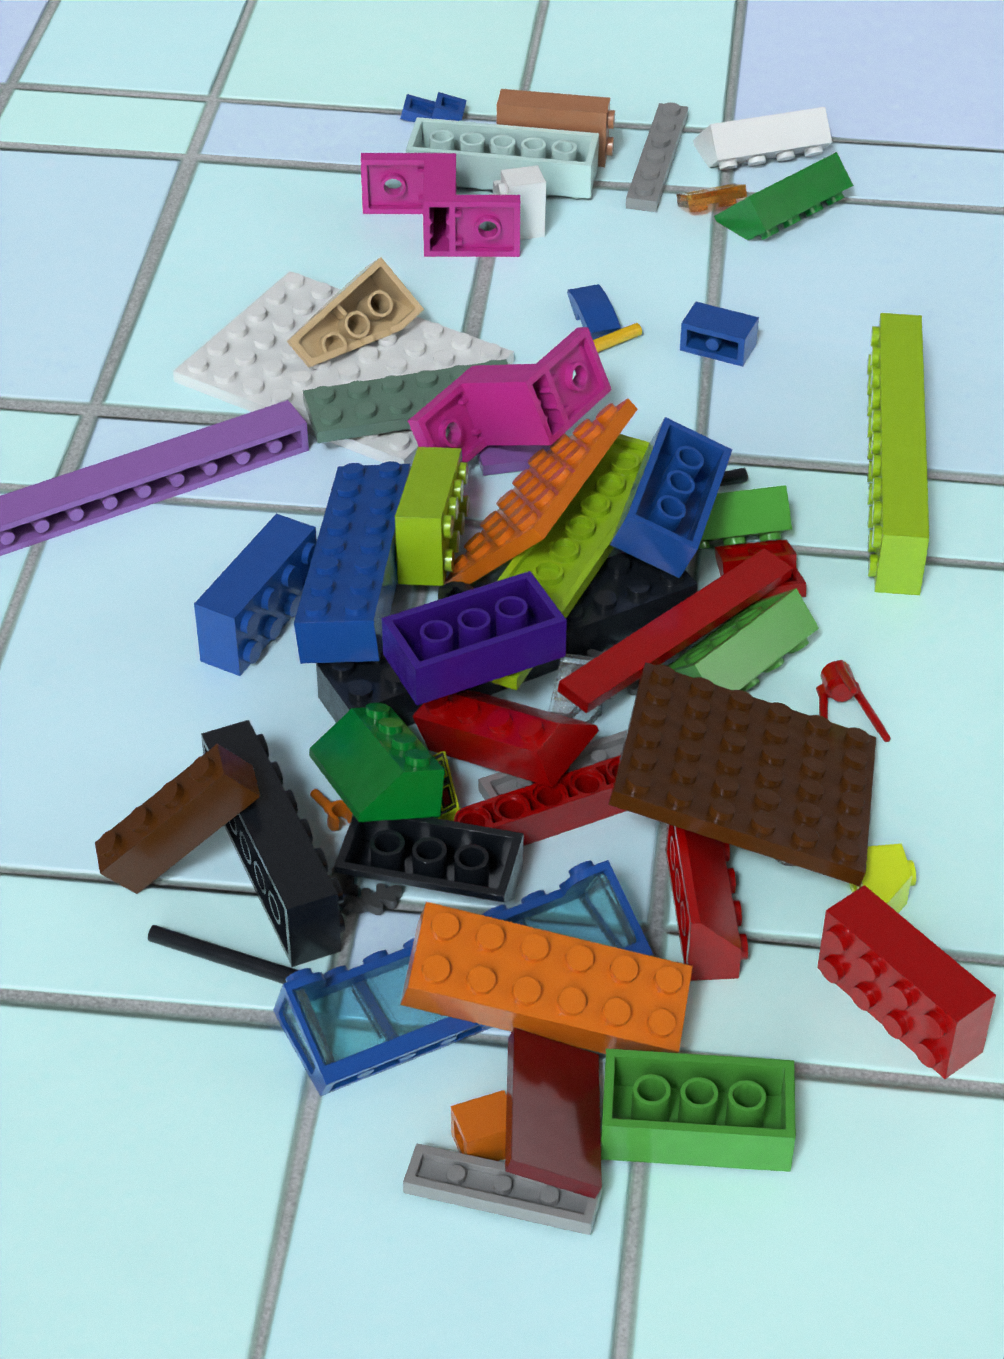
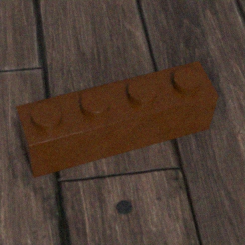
[95,743,260,894]

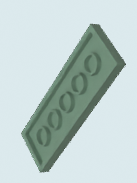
[303,359,508,443]

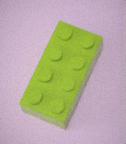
[395,447,470,586]

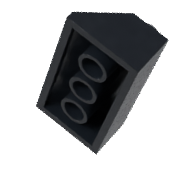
[334,815,524,903]

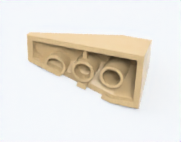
[287,257,424,368]

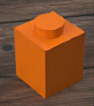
[451,1090,507,1161]

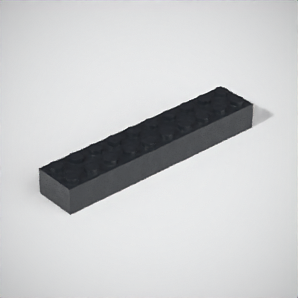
[316,552,698,726]

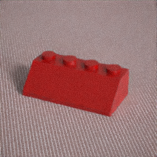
[412,690,599,787]
[665,824,748,981]

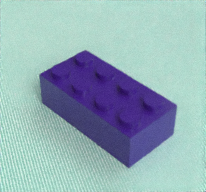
[382,571,567,705]

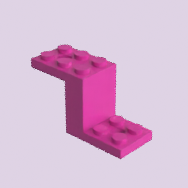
[361,153,521,257]
[408,327,612,462]

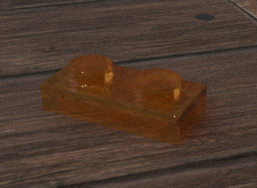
[676,183,747,212]

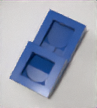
[400,92,467,122]
[567,284,621,340]

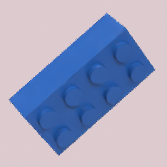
[610,417,733,578]
[194,513,317,676]

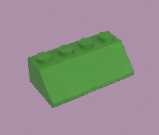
[698,485,792,550]
[667,588,819,691]

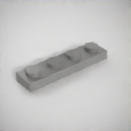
[403,1143,602,1235]

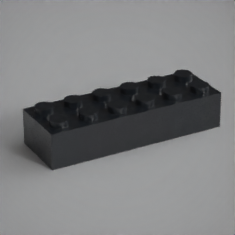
[201,720,346,967]

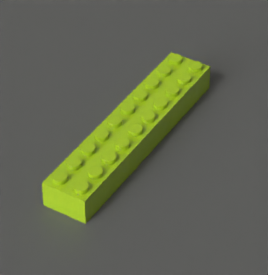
[867,313,929,596]

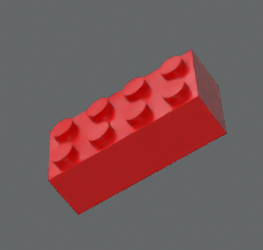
[817,885,996,1079]

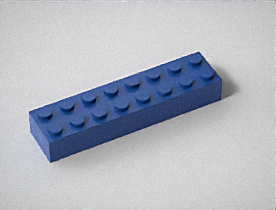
[294,461,411,664]

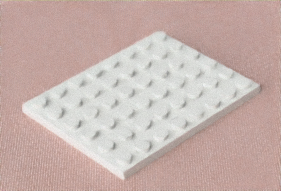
[173,271,514,465]

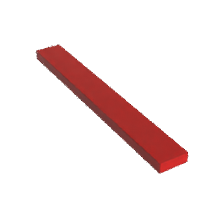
[557,548,793,714]

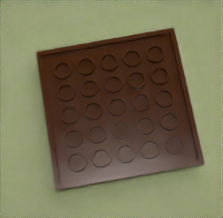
[608,662,876,886]

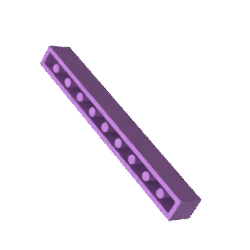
[0,400,309,556]

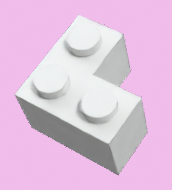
[489,165,546,240]

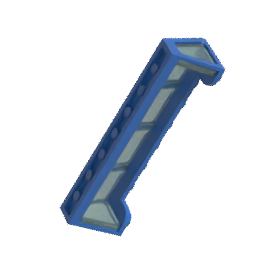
[273,860,654,1097]

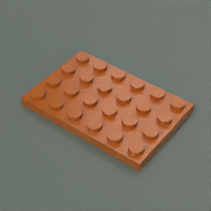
[444,399,638,585]

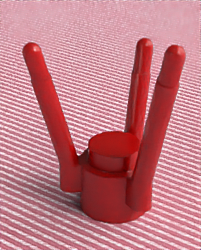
[816,660,891,742]

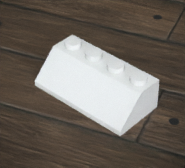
[693,107,832,171]

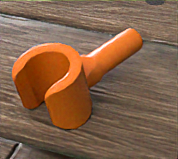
[310,789,353,831]

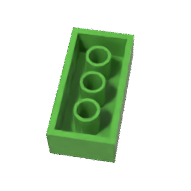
[601,1049,796,1172]

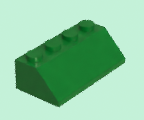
[714,152,854,240]
[309,703,445,822]

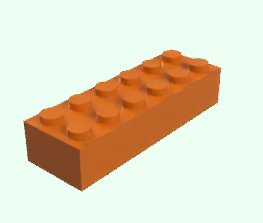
[400,902,693,1054]

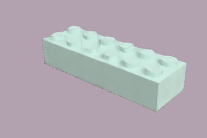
[405,117,599,199]

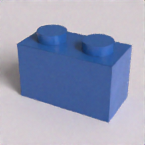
[680,301,759,367]

